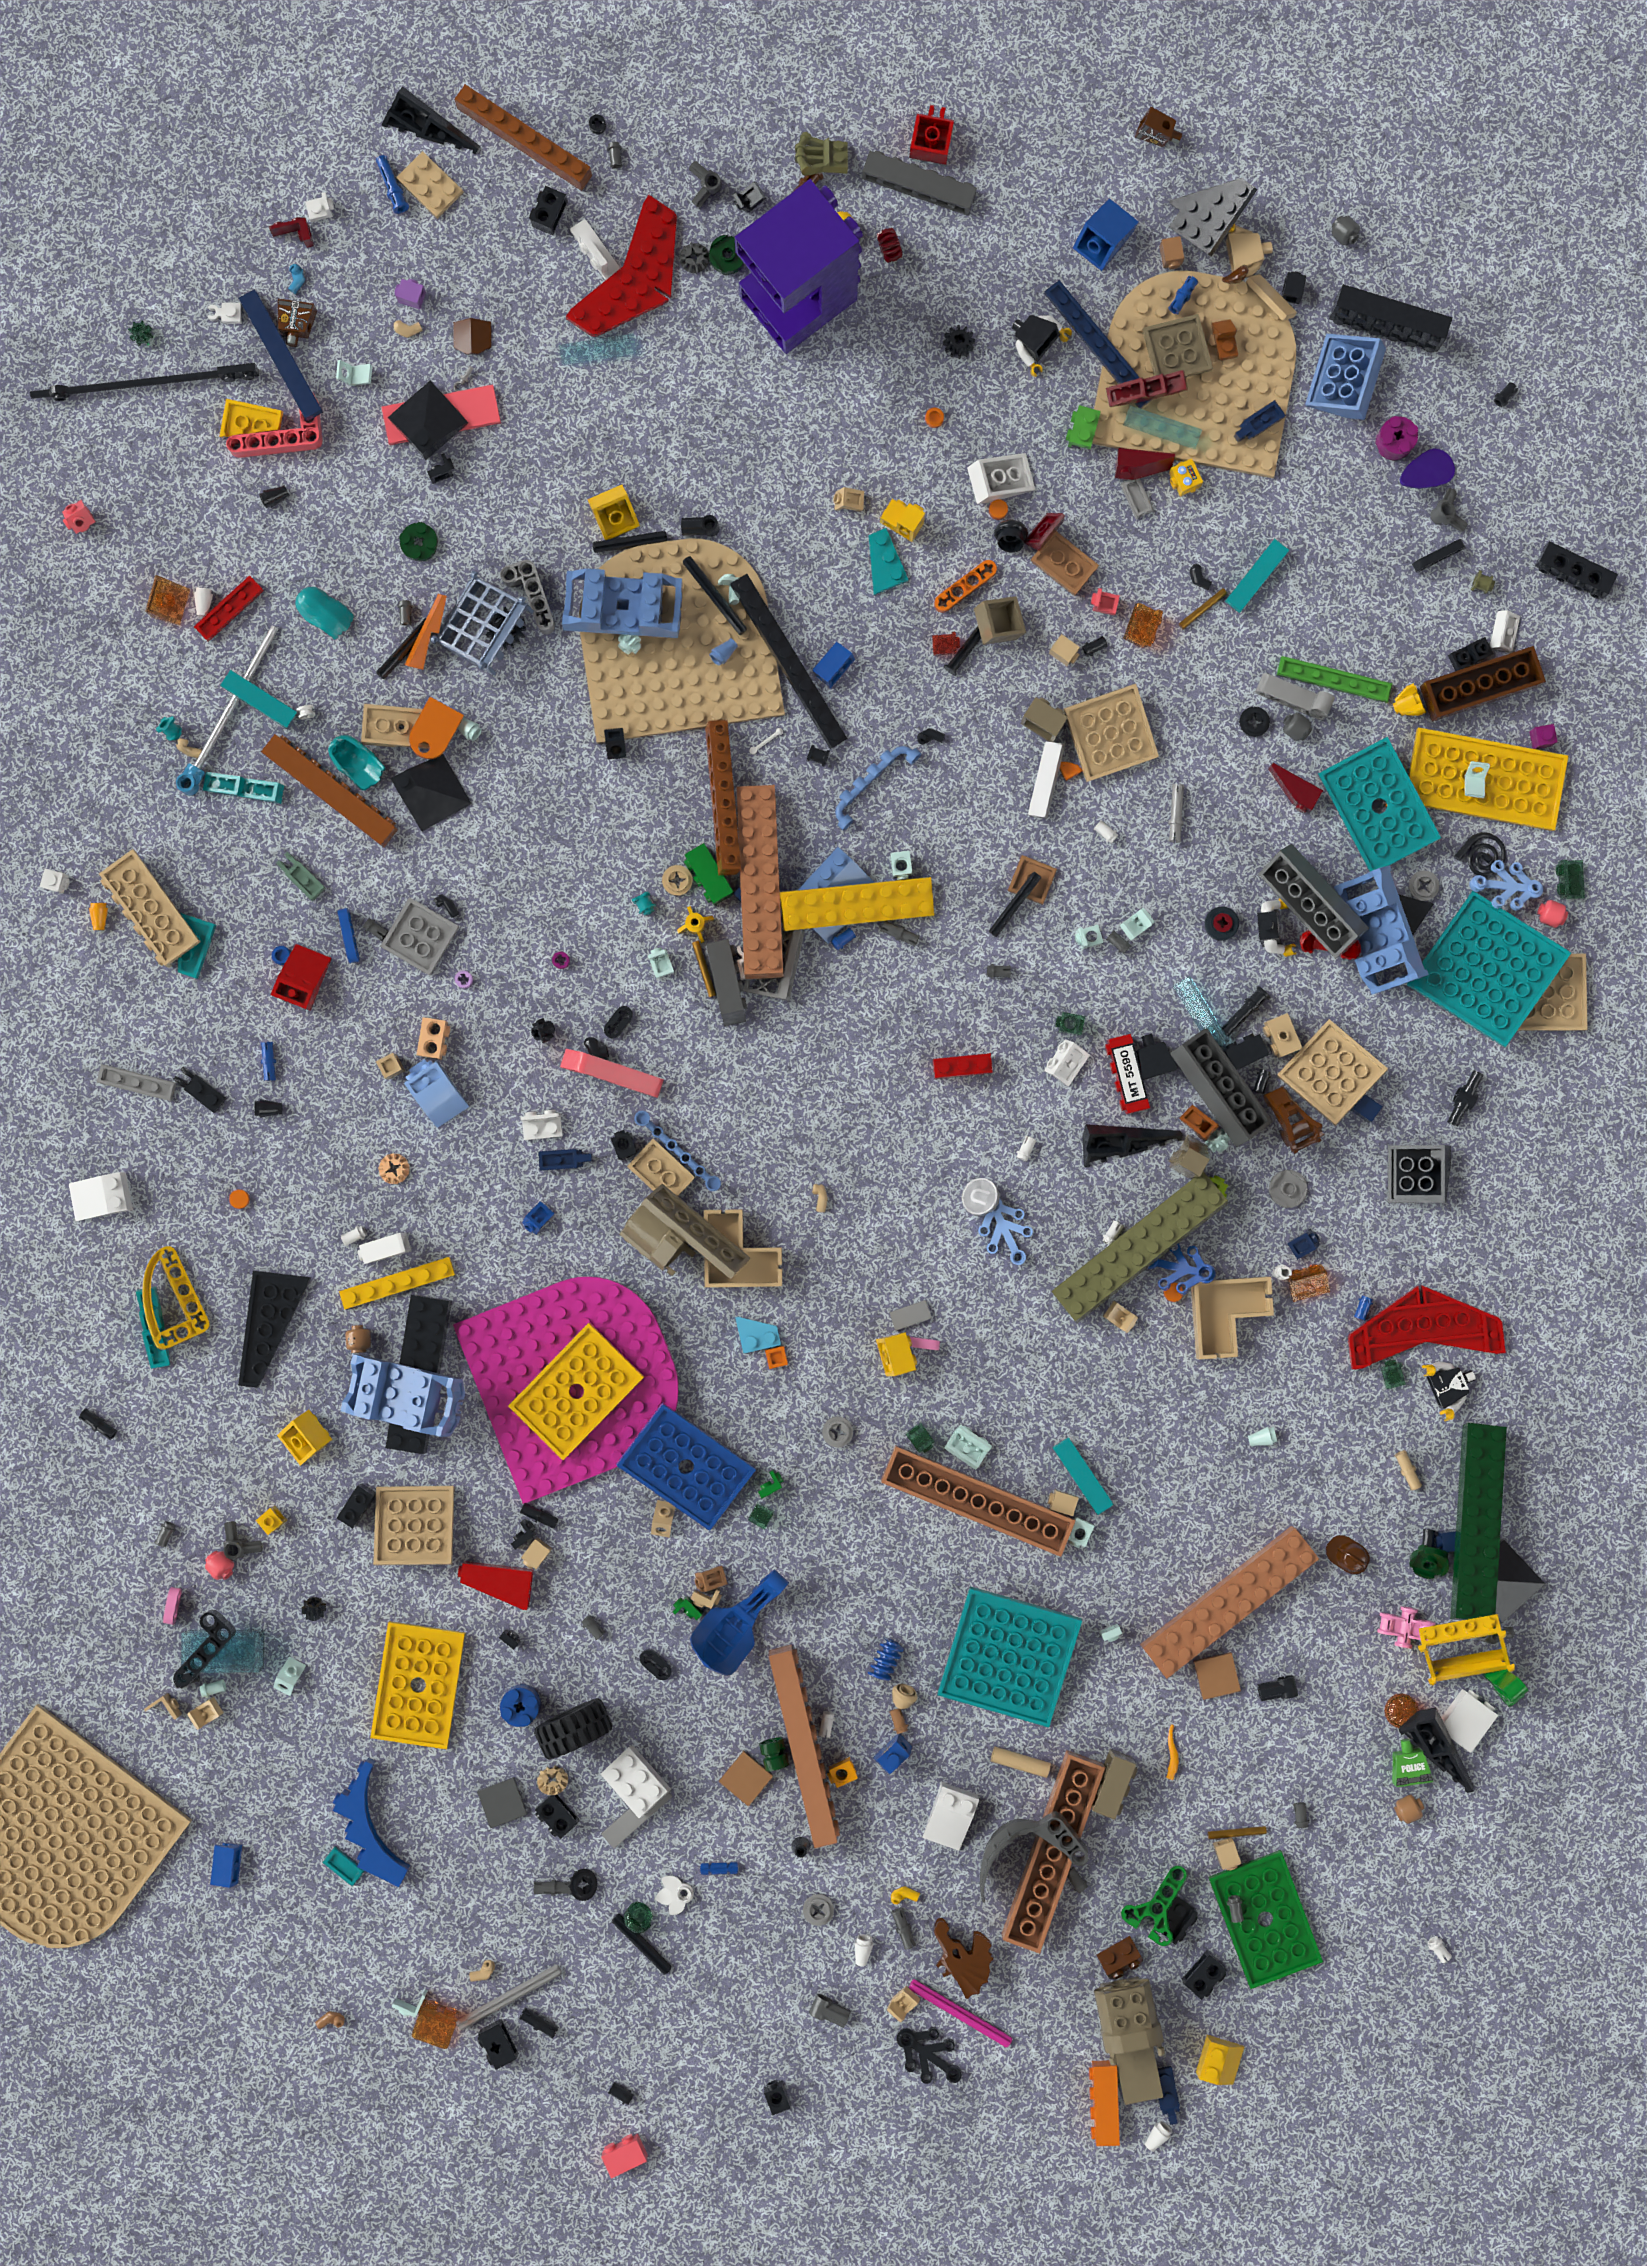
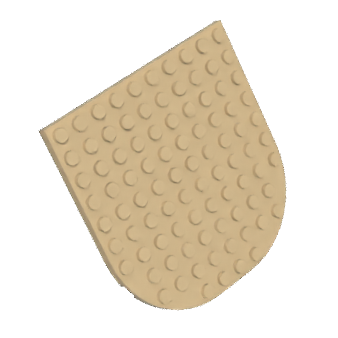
[1092,271,1296,478]
[579,539,785,744]
[0,1704,192,1948]

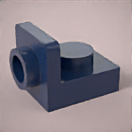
[1287,1228,1320,1260]

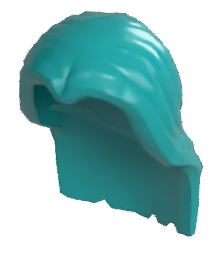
[295,587,354,640]
[328,735,386,791]

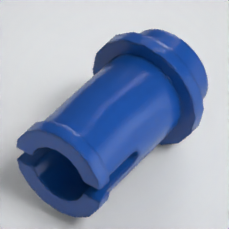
[831,927,856,950]
[1354,1295,1373,1321]

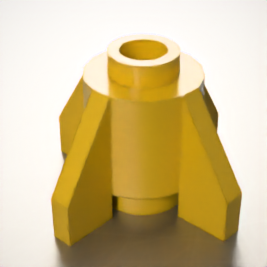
[1393,683,1426,716]
[677,906,714,943]

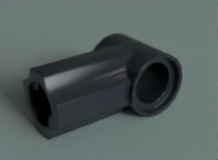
[681,515,720,537]
[1257,1675,1298,1701]

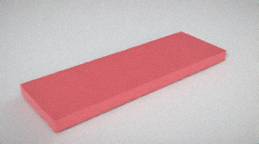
[382,384,501,445]

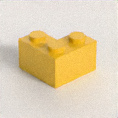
[880,498,925,542]

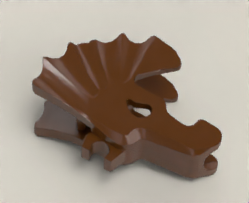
[1263,1086,1325,1154]
[933,1918,993,1999]

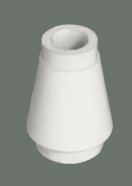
[194,587,213,616]
[855,1934,874,1966]
[1145,2121,1172,2152]

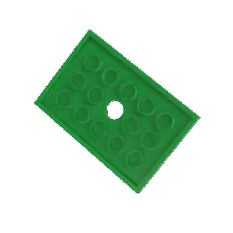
[1208,1850,1323,1990]

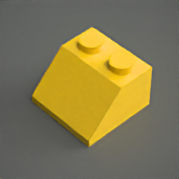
[587,484,640,540]
[876,1332,917,1376]
[277,1409,333,1466]
[1196,2035,1244,2085]

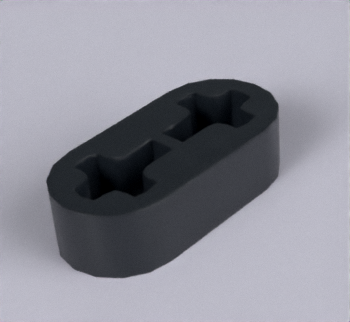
[604,1006,633,1039]
[640,1649,672,1680]

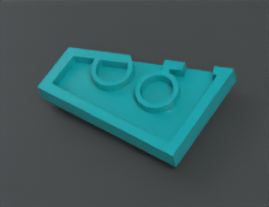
[868,528,909,595]
[178,913,217,979]

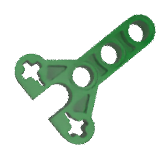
[1482,1669,1529,1708]
[1121,1866,1188,1946]

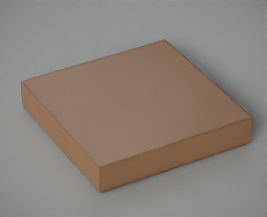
[1007,855,1057,905]
[1193,1652,1241,1700]
[719,1750,773,1806]

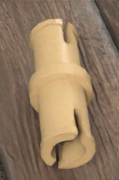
[1394,1450,1422,1491]

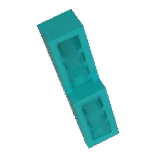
[1225,538,1289,613]
[220,670,297,729]
[203,772,285,804]
[1052,1437,1114,1515]

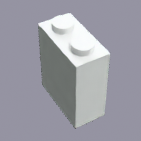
[1441,1689,1498,1753]

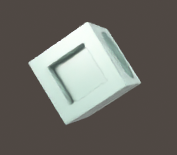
[890,851,912,880]
[1068,1516,1094,1548]

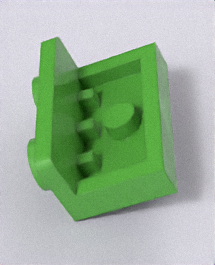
[1066,405,1101,449]

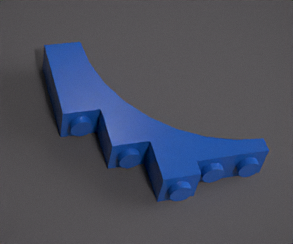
[332,1758,410,1887]

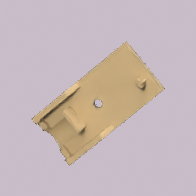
[361,704,430,749]

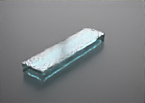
[559,334,637,365]
[1123,406,1202,449]
[1173,976,1229,1047]

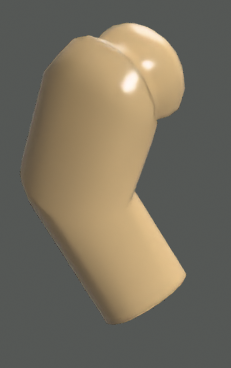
[393,320,423,338]
[176,738,202,758]
[812,1184,828,1213]
[469,1960,495,1982]

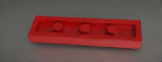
[194,575,264,642]

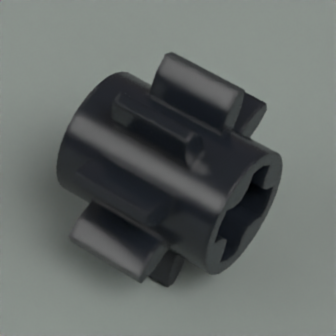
[531,1018,555,1043]
[302,1597,326,1621]

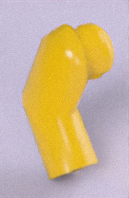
[891,1886,920,1905]

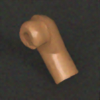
[315,2011,345,2030]

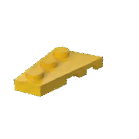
[219,399,283,438]

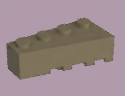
[1169,1135,1210,1178]

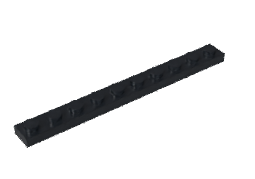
[730,574,848,750]

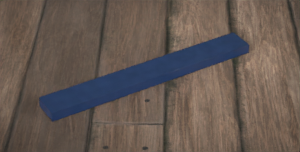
[1044,280,1153,410]
[239,289,323,421]

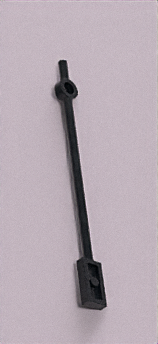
[30,363,259,401]

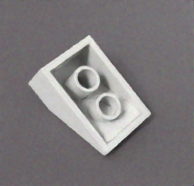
[967,453,1035,504]
[69,1172,133,1221]
[922,1782,979,1851]

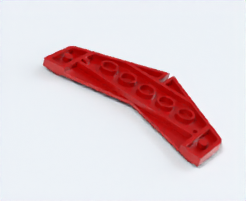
[566,195,677,337]
[1348,1285,1506,1370]

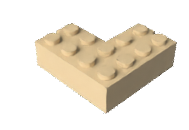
[704,1209,783,1287]
[1191,1276,1274,1359]

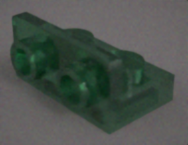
[1556,859,1585,900]

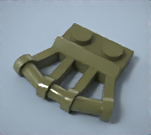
[795,132,848,176]

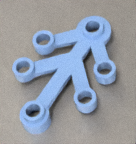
[1469,860,1543,911]
[978,1198,1033,1265]

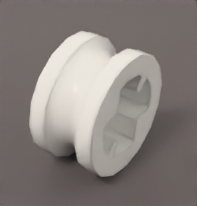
[296,705,315,720]

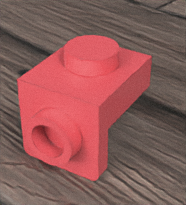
[1091,588,1120,616]

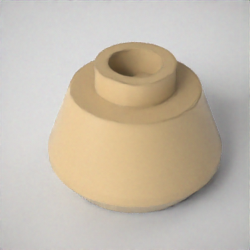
[892,1684,918,1709]

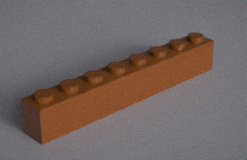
[454,84,592,191]
[261,734,398,847]

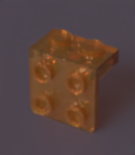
[412,1999,461,2049]

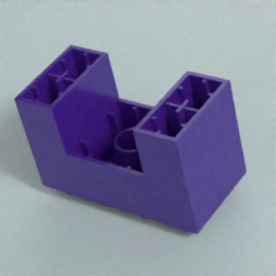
[734,179,863,354]

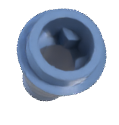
[709,638,738,666]

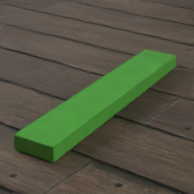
[1276,656,1393,703]

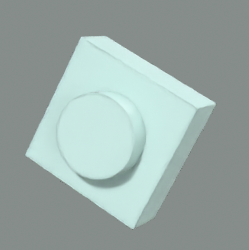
[1100,1624,1122,1642]

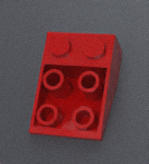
[270,944,332,1011]

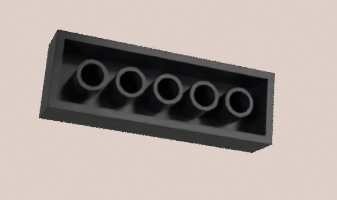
[1329,284,1453,353]

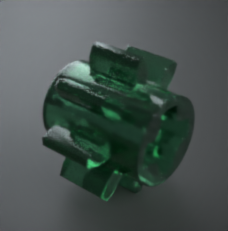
[128,320,154,346]

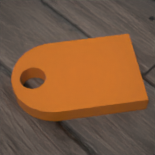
[409,697,464,759]

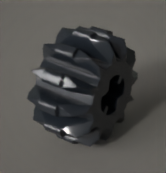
[943,325,975,359]

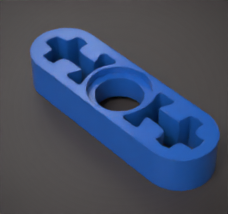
[338,908,360,964]

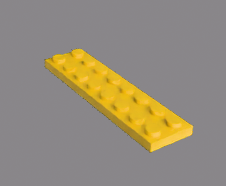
[780,877,934,931]

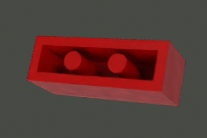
[932,1053,993,1079]

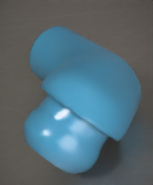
[288,264,305,295]

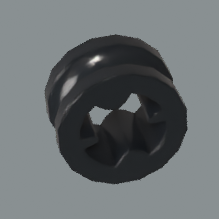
[589,114,606,134]

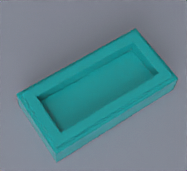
[322,1846,364,1887]

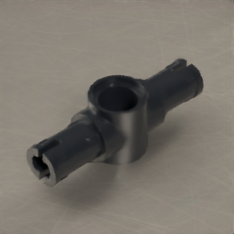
[1447,1070,1484,1127]

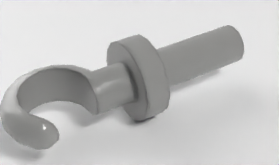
[453,366,474,392]

